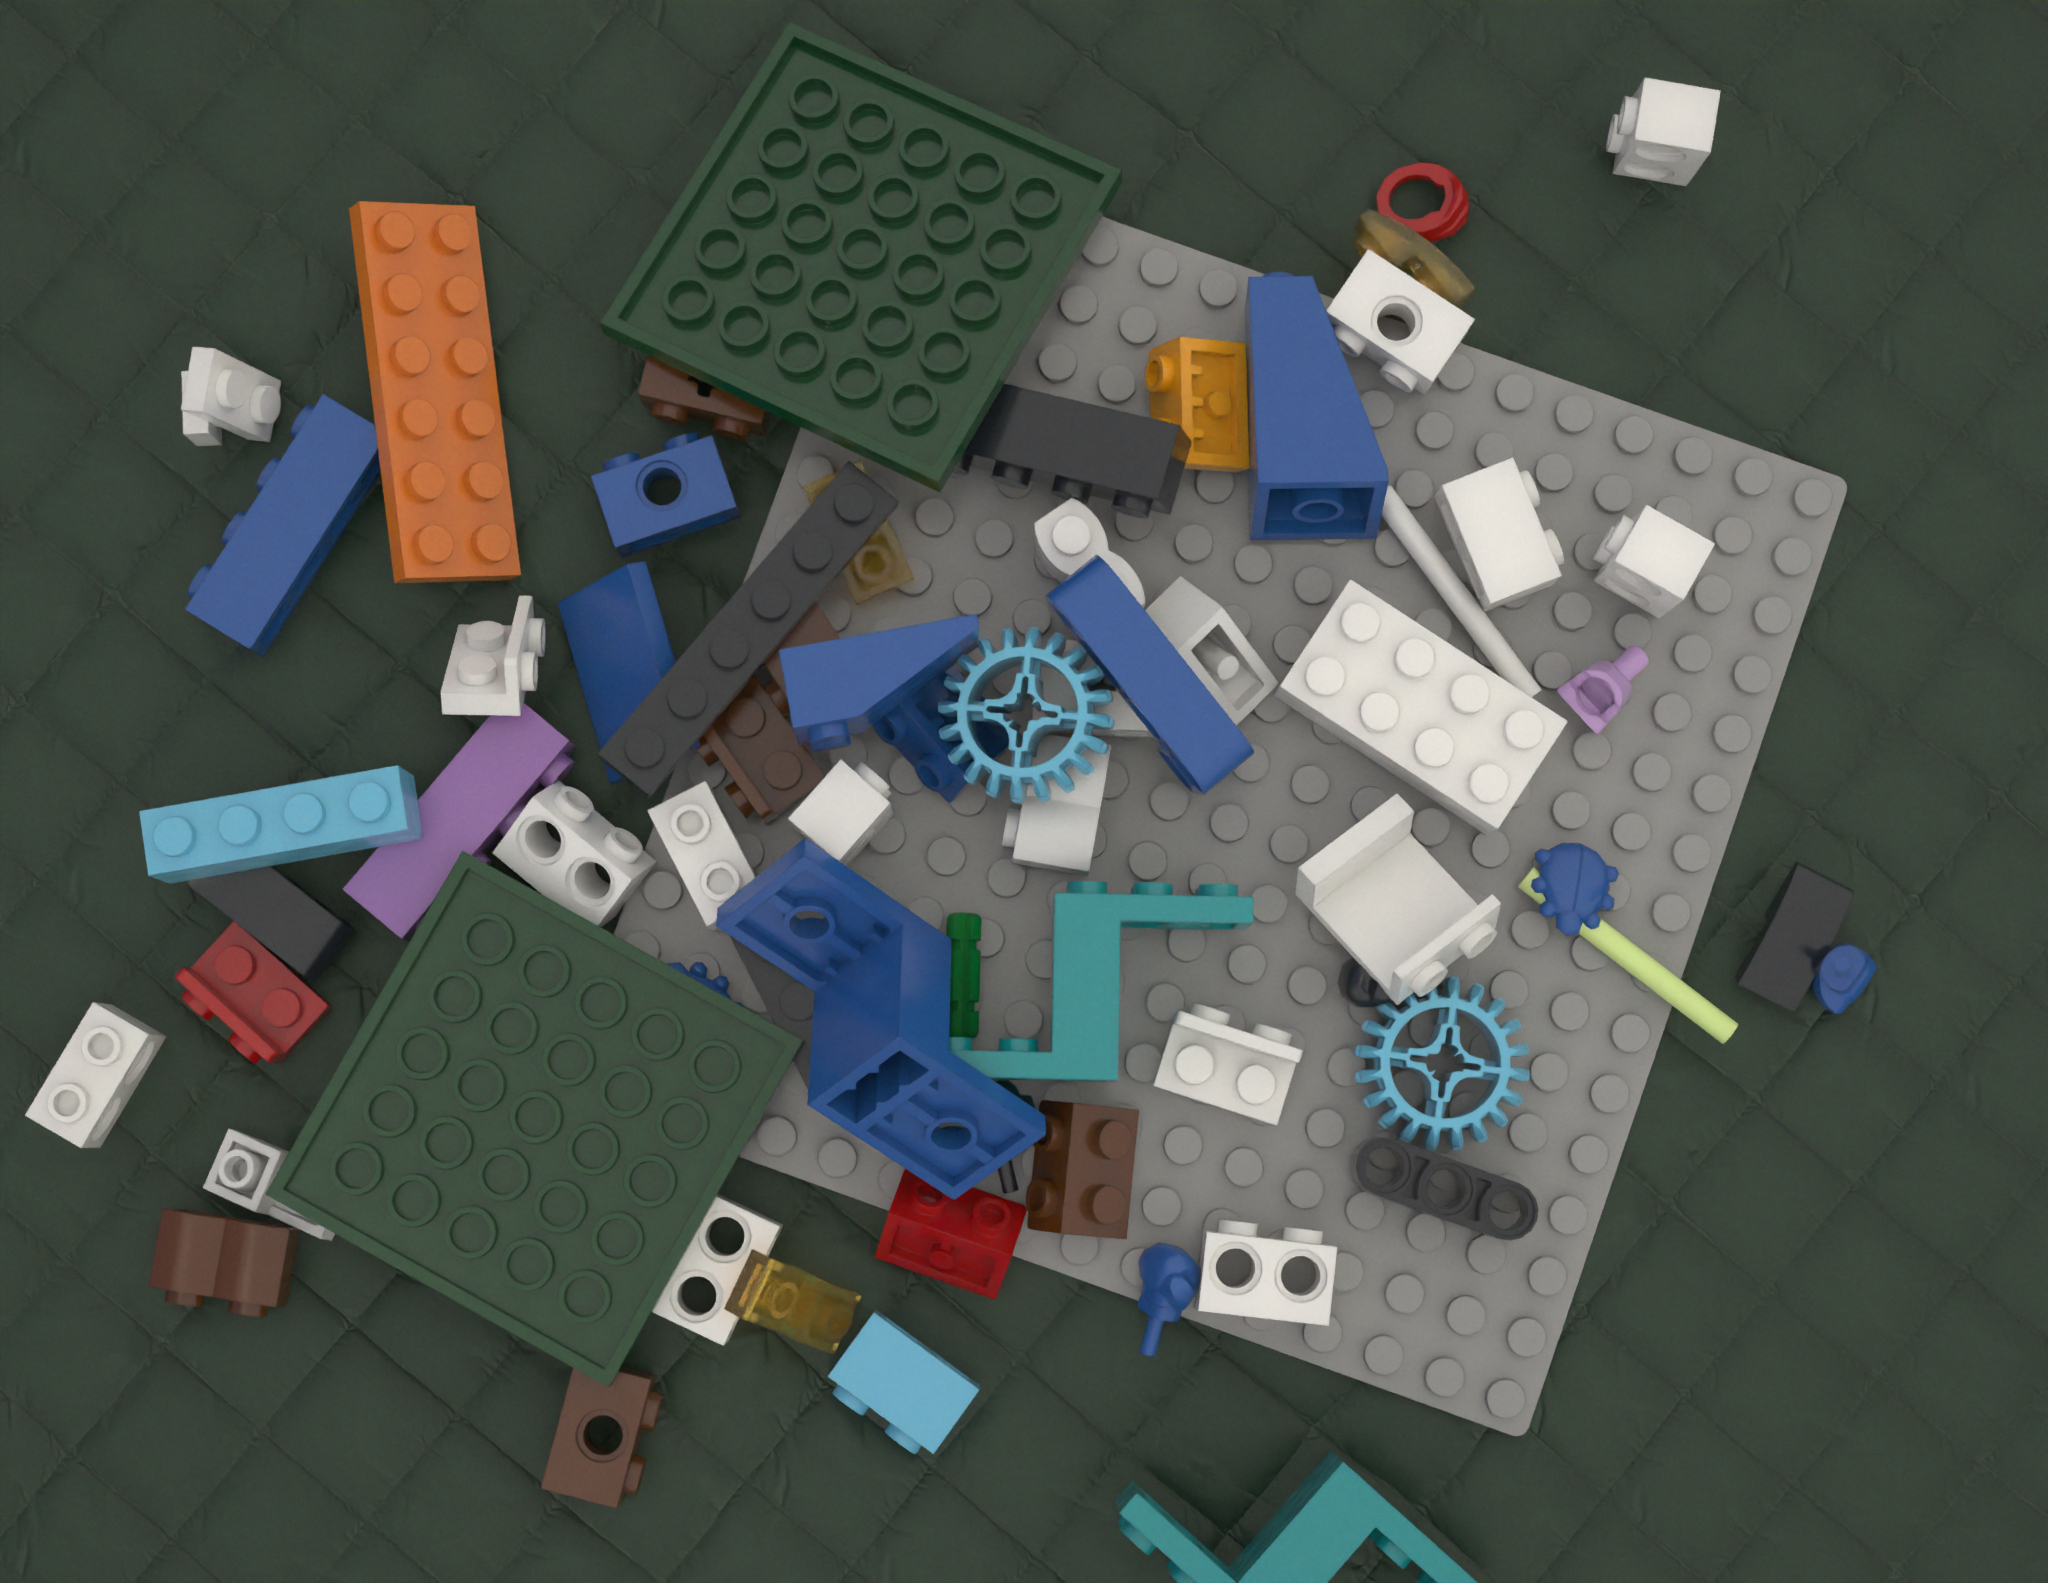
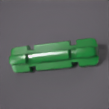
[946,912,981,1039]

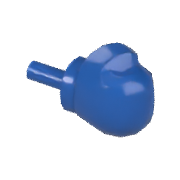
[1812,942,1877,1014]
[1137,1242,1200,1357]

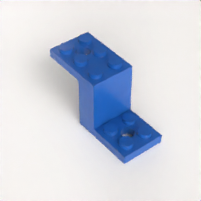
[716,838,1046,1200]

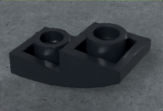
[1735,861,1854,1013]

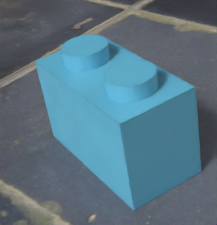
[828,1309,980,1454]

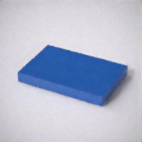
[557,562,700,784]

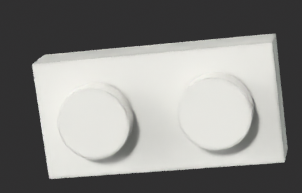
[181,347,281,442]

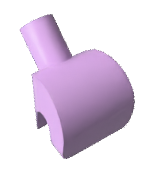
[1557,645,1649,735]

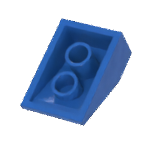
[779,614,979,752]

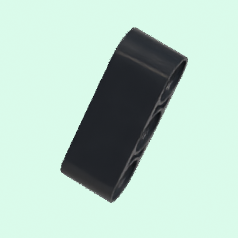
[184,865,356,982]
[1349,1137,1539,1240]

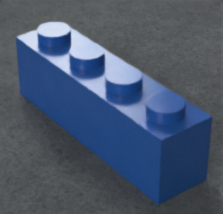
[185,394,381,657]

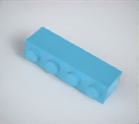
[139,765,424,884]

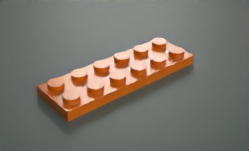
[349,201,521,583]

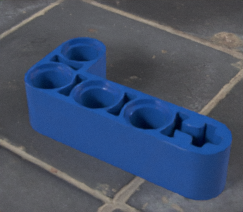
[1045,555,1255,795]

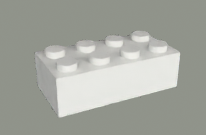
[1274,579,1568,835]

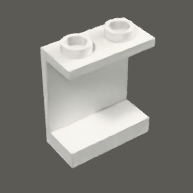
[1295,794,1501,1005]

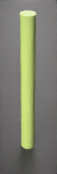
[1517,867,1738,1044]

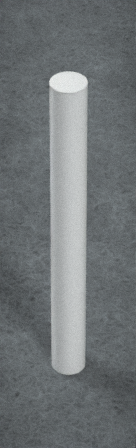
[1382,485,1542,697]

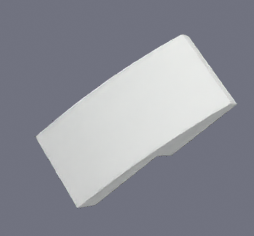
[203,1128,335,1241]

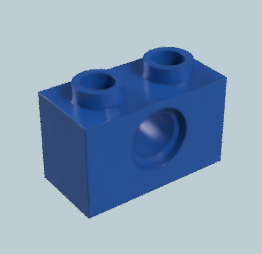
[591,432,741,558]

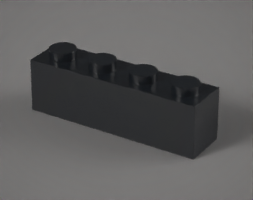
[953,384,1192,519]

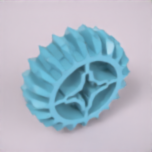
[938,627,1115,804]
[1354,976,1530,1151]

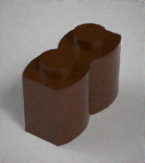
[148,1208,300,1317]

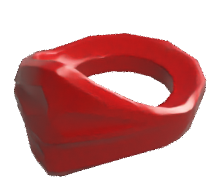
[1375,163,1469,242]

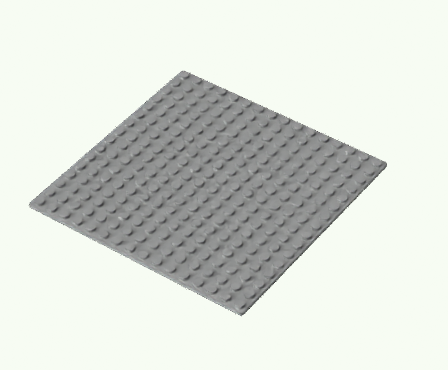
[613,217,1847,1436]

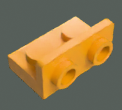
[1144,337,1250,473]

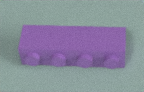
[343,703,577,942]

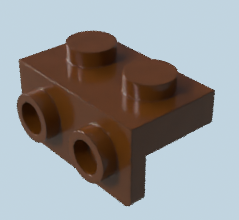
[1026,1100,1139,1239]

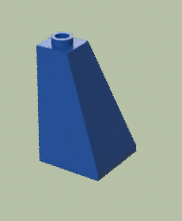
[1245,272,1389,540]

